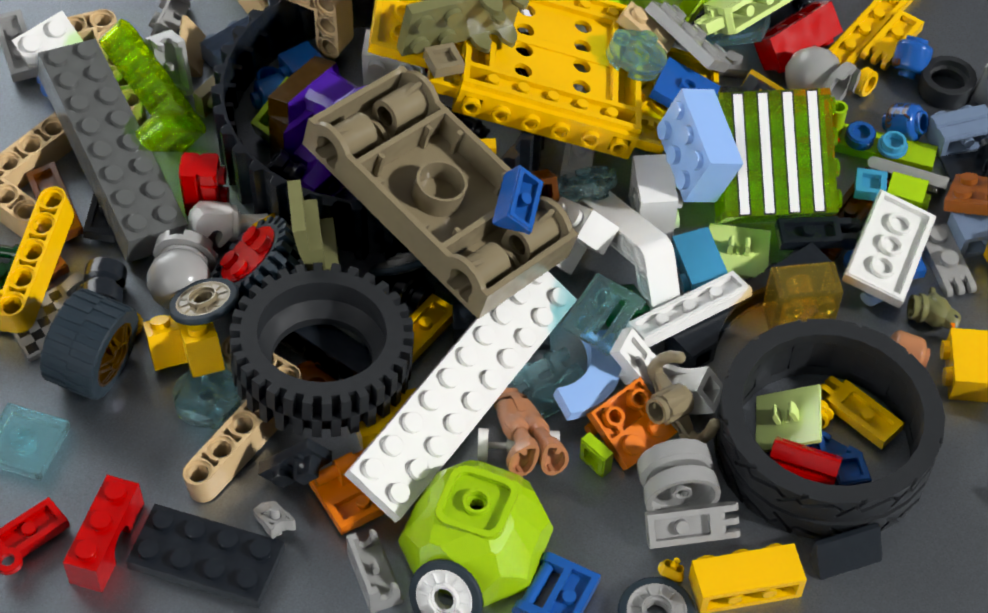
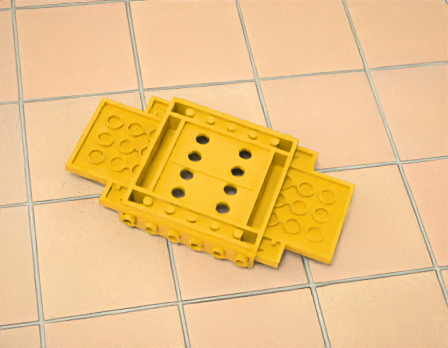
[368,0,720,159]

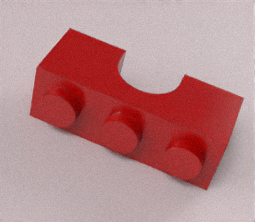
[63,475,144,593]

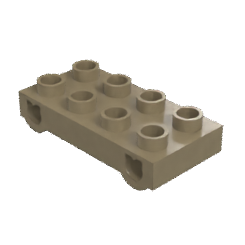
[302,65,579,319]

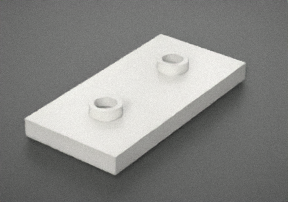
[842,189,937,308]

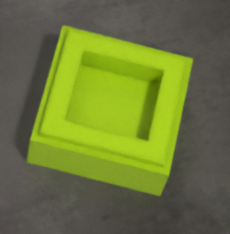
[579,432,614,478]

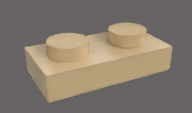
[616,1,676,60]

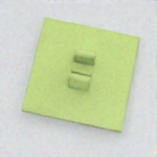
[709,223,771,279]
[756,384,822,452]

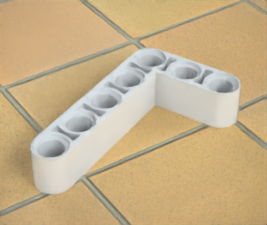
[579,191,680,310]

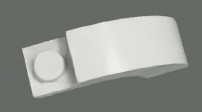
[610,327,724,415]

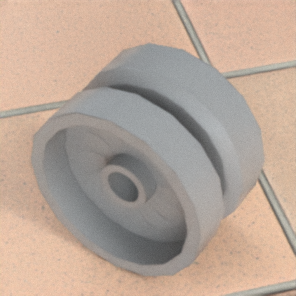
[637,438,721,511]

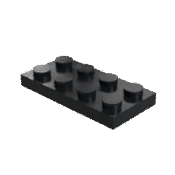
[126,504,285,608]

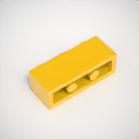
[688,543,807,613]

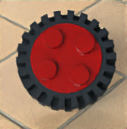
[213,216,301,310]

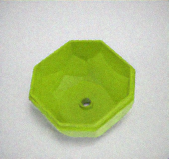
[398,460,553,607]

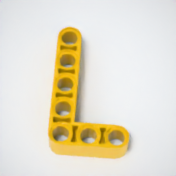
[0,186,74,333]

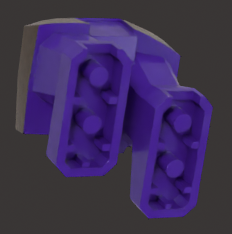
[268,55,367,197]

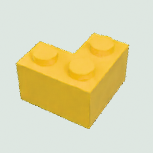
[142,315,225,378]

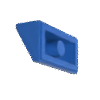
[492,165,544,235]

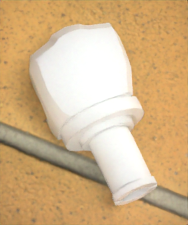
[187,201,268,247]

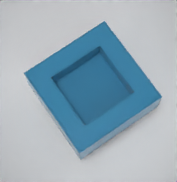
[853,167,888,201]

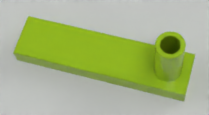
[820,100,938,172]

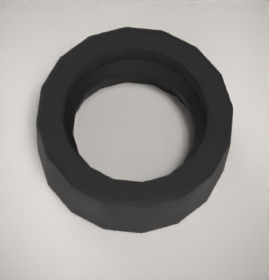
[918,56,977,110]

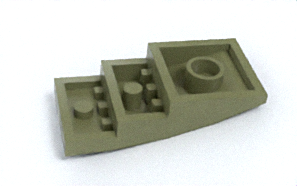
[287,179,340,271]

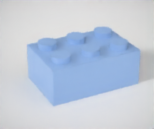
[656,88,743,202]

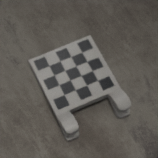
[13,272,84,362]

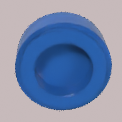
[844,121,876,151]

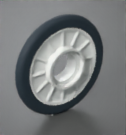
[409,559,483,613]

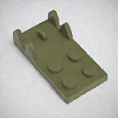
[397,0,529,56]

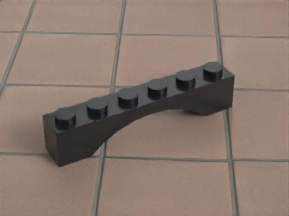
[664,242,838,368]

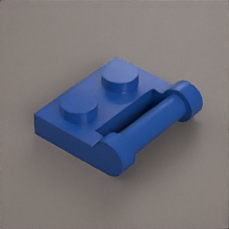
[512,552,601,613]

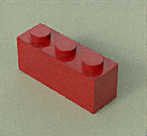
[752,1,843,73]

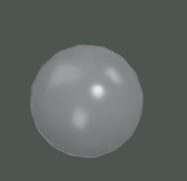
[785,45,861,116]
[147,229,219,310]

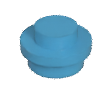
[877,131,908,159]

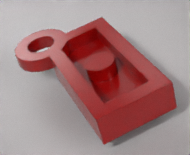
[0,497,70,575]

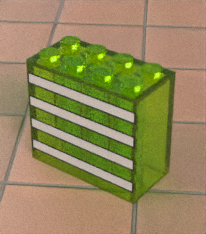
[714,88,842,224]

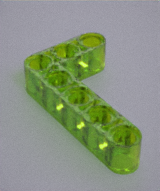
[99,19,207,152]

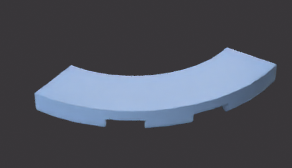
[553,329,622,421]

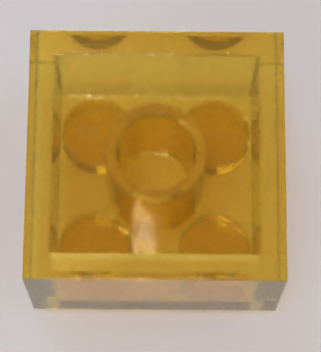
[762,262,844,330]

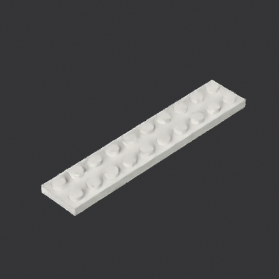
[344,271,577,522]

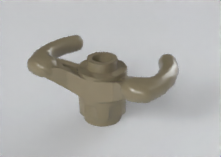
[646,350,720,443]

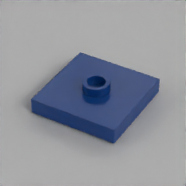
[649,57,721,108]

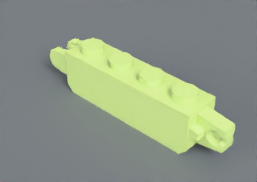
[694,0,792,35]

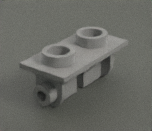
[149,0,191,36]

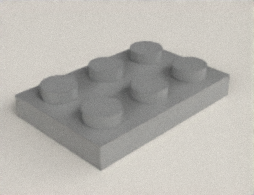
[644,1,732,73]

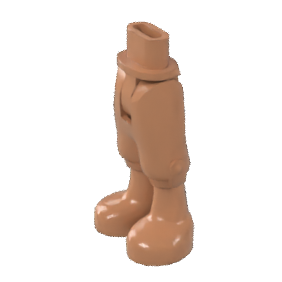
[494,388,569,477]

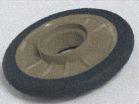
[169,278,239,326]

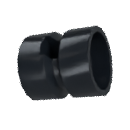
[82,257,127,303]

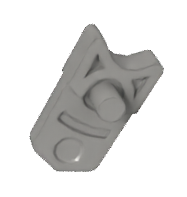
[253,501,296,539]

